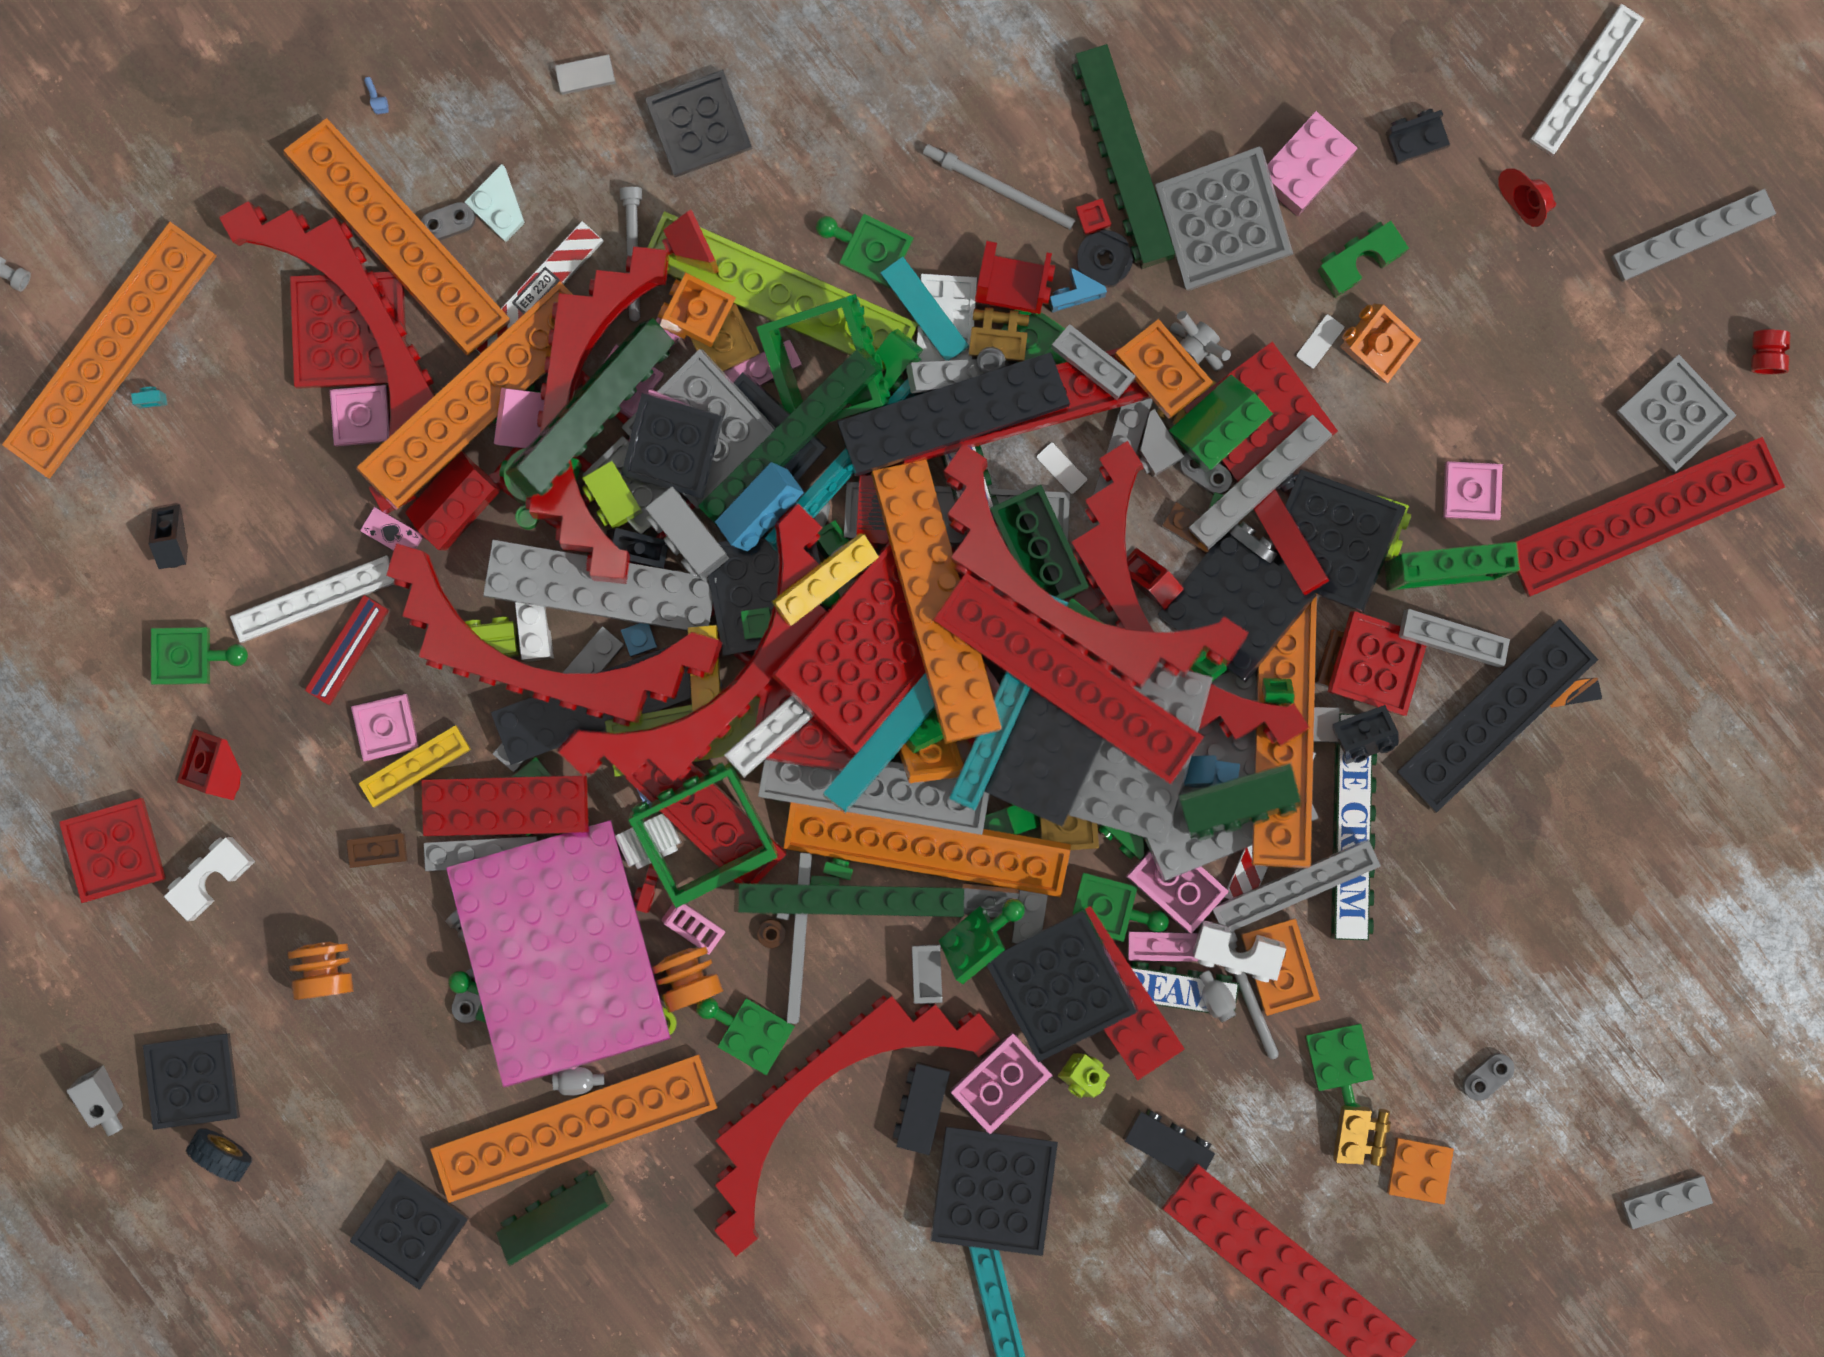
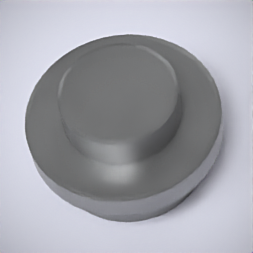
[977,347,1005,373]

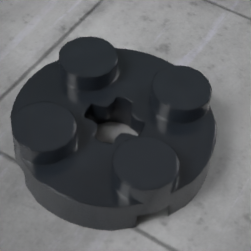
[1077,230,1133,287]

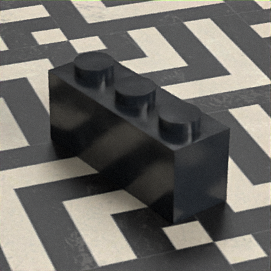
[892,1062,950,1155]
[1122,1108,1215,1176]

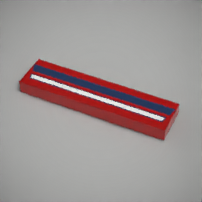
[305,595,389,705]

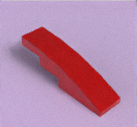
[1254,489,1329,595]

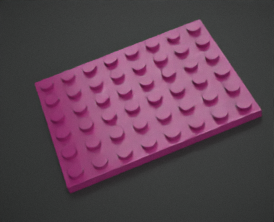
[446,820,671,1087]

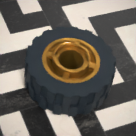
[185,1128,253,1182]

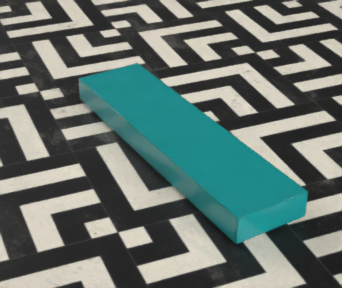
[881,257,969,361]

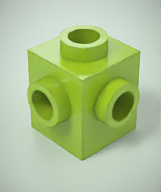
[1058,1053,1110,1098]

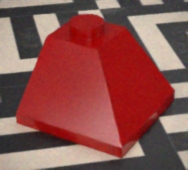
[662,210,719,274]
[177,729,242,801]

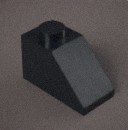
[148,504,188,569]
[606,528,668,568]

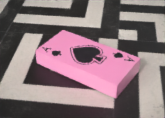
[360,507,424,550]

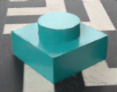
[131,387,167,409]

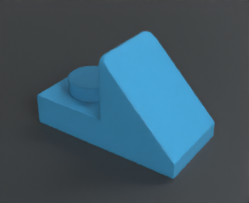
[1049,268,1107,312]
[1184,755,1240,789]

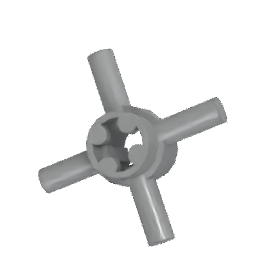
[1170,311,1231,371]

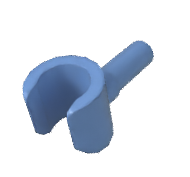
[364,77,389,114]

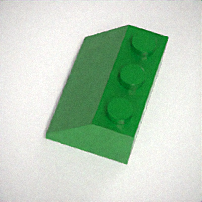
[1168,375,1273,472]

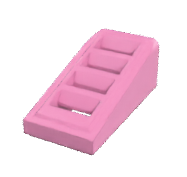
[662,903,725,954]

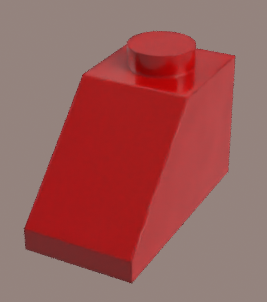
[1127,547,1184,609]

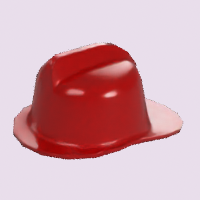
[1498,168,1556,227]

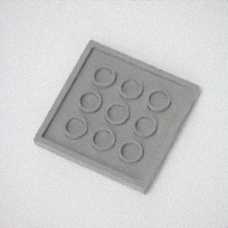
[1155,146,1293,291]
[622,349,776,509]

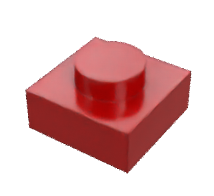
[1075,198,1111,235]

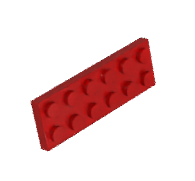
[625,759,786,884]
[422,775,589,836]
[1085,906,1185,1081]

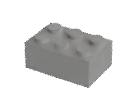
[646,487,729,579]

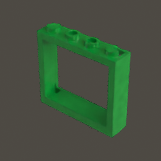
[756,294,890,423]
[1384,542,1520,591]
[628,763,778,908]

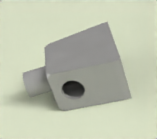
[67,1065,123,1136]

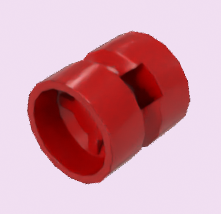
[1751,329,1791,375]

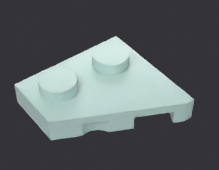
[465,164,525,242]

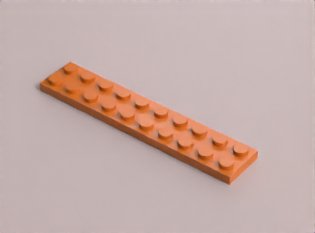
[283,118,510,356]
[2,222,217,479]
[356,282,573,510]
[871,460,1002,744]
[1252,595,1317,868]
[784,802,1071,897]
[430,1054,718,1203]

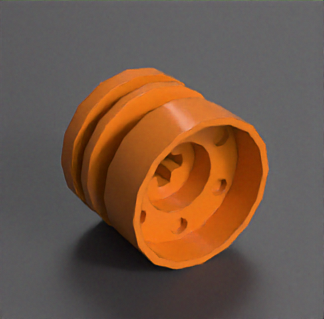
[288,942,354,1000]
[651,946,724,1013]

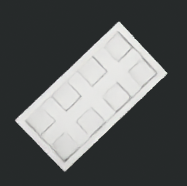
[917,274,977,362]

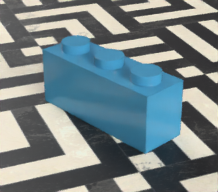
[715,462,804,551]

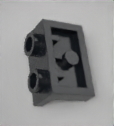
[1385,109,1450,165]
[1332,705,1399,764]

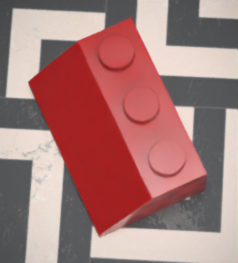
[405,451,502,550]

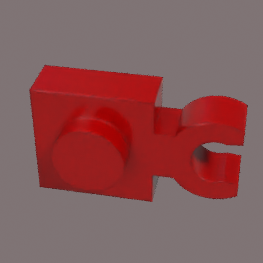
[633,864,659,913]

